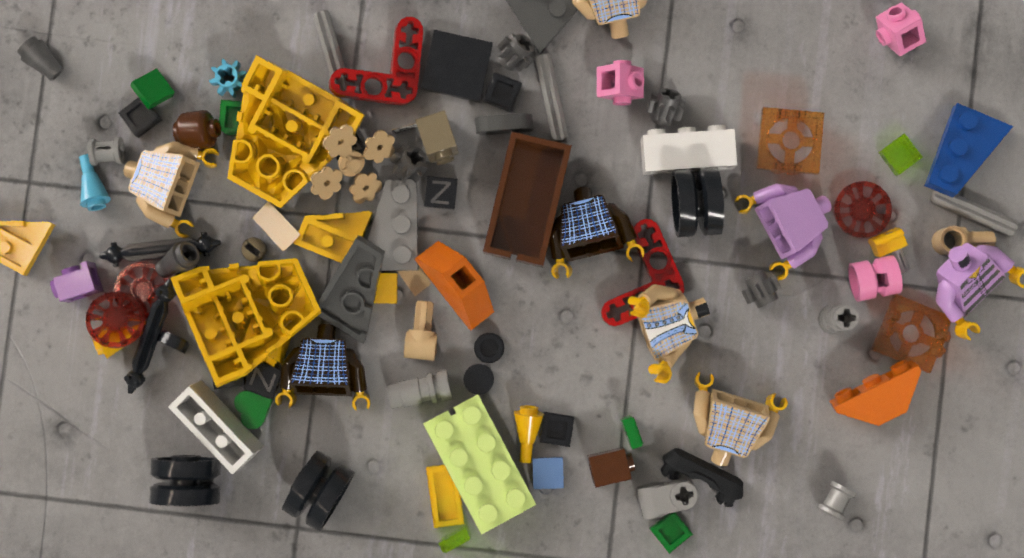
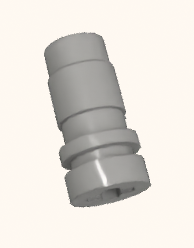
[818,304,859,334]
[387,370,453,409]

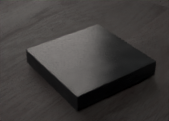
[421,30,493,103]

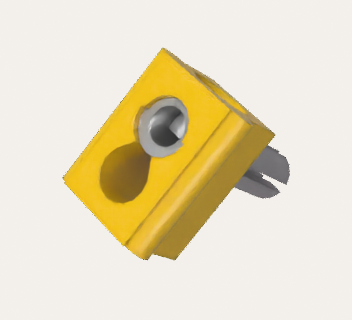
[868,227,909,273]

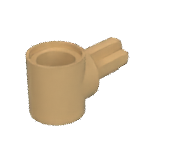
[932,226,996,255]
[404,301,437,361]

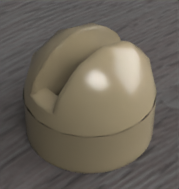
[241,237,267,262]

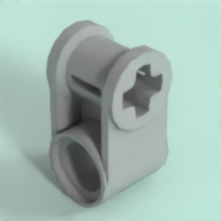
[636,478,698,519]

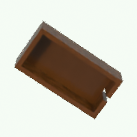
[483,132,572,268]

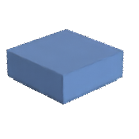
[532,457,564,489]

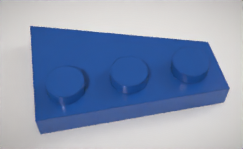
[924,103,1013,198]

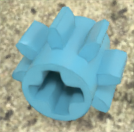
[209,59,247,98]

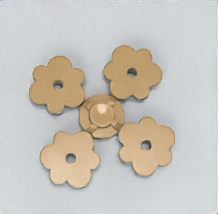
[310,124,395,204]

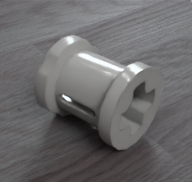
[87,137,125,166]
[818,481,857,521]

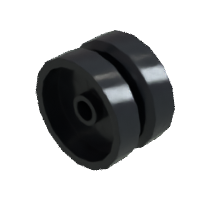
[671,167,724,238]
[282,451,355,532]
[150,455,221,506]

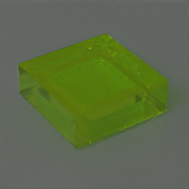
[878,133,923,176]
[438,525,471,553]

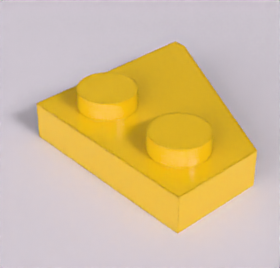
[293,211,373,263]
[0,220,55,276]

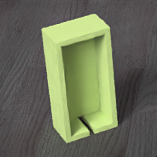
[422,394,536,535]

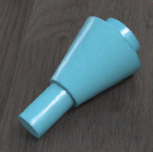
[79,154,111,211]

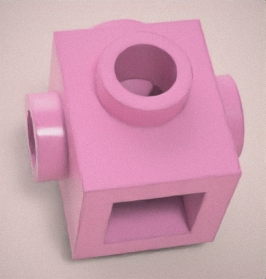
[875,2,926,56]
[597,60,644,106]

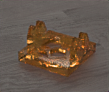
[756,107,824,175]
[871,294,951,373]

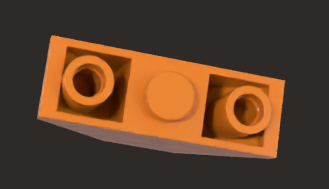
[414,241,494,331]
[829,360,921,426]

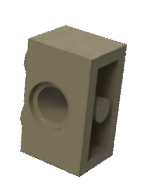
[415,110,459,165]

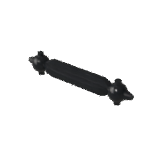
[99,232,221,267]
[124,278,176,394]

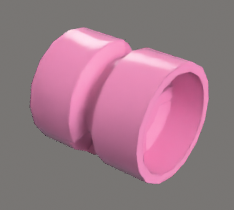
[848,255,903,302]

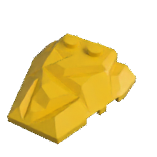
[227,55,365,208]
[170,258,321,388]

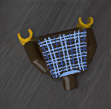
[549,187,644,279]
[275,324,371,411]

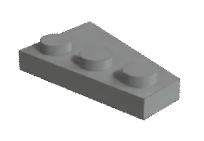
[367,179,419,271]

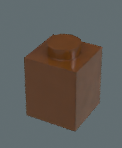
[587,447,635,488]

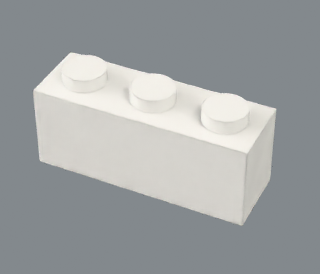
[640,125,737,175]
[168,380,264,475]

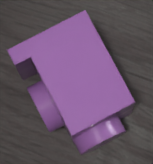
[50,261,104,303]

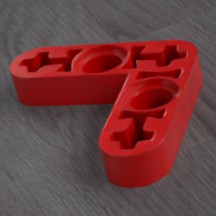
[328,17,423,105]
[601,219,685,326]

